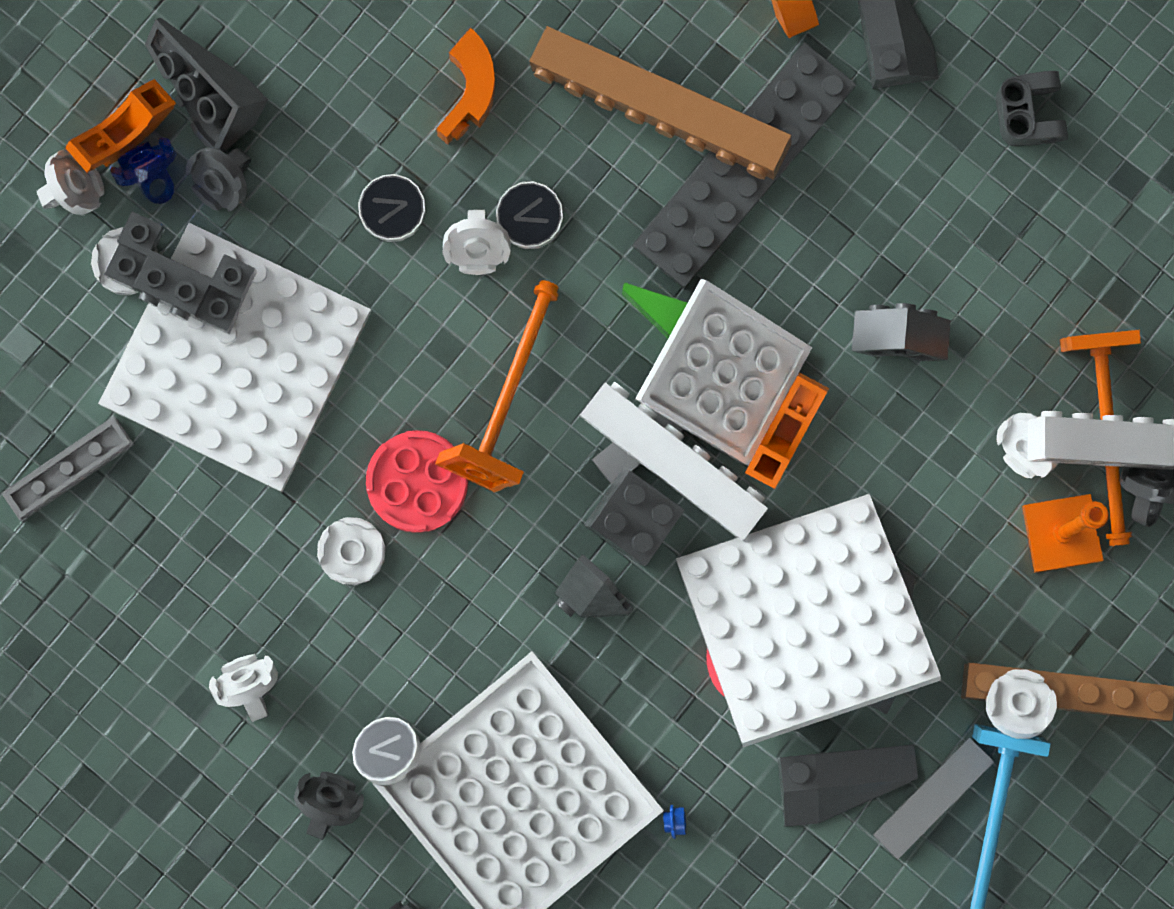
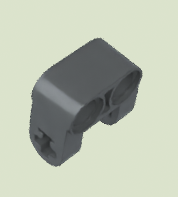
[996,71,1068,146]

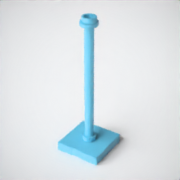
[970,724,1051,909]

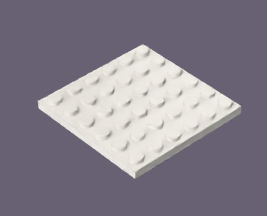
[98,223,372,492]
[676,494,941,747]
[373,651,664,909]

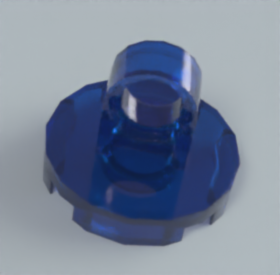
[110,138,177,204]

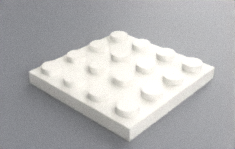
[636,279,812,466]

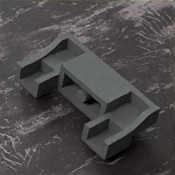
[104,211,257,334]

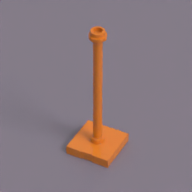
[435,280,559,492]
[1060,330,1141,546]
[1022,494,1109,573]

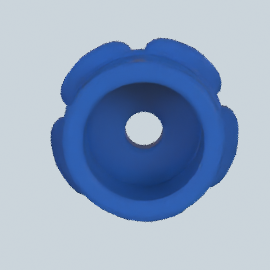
[663,805,686,839]

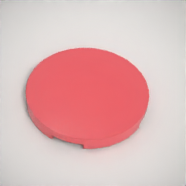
[366,430,468,533]

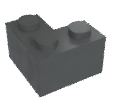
[852,303,951,361]

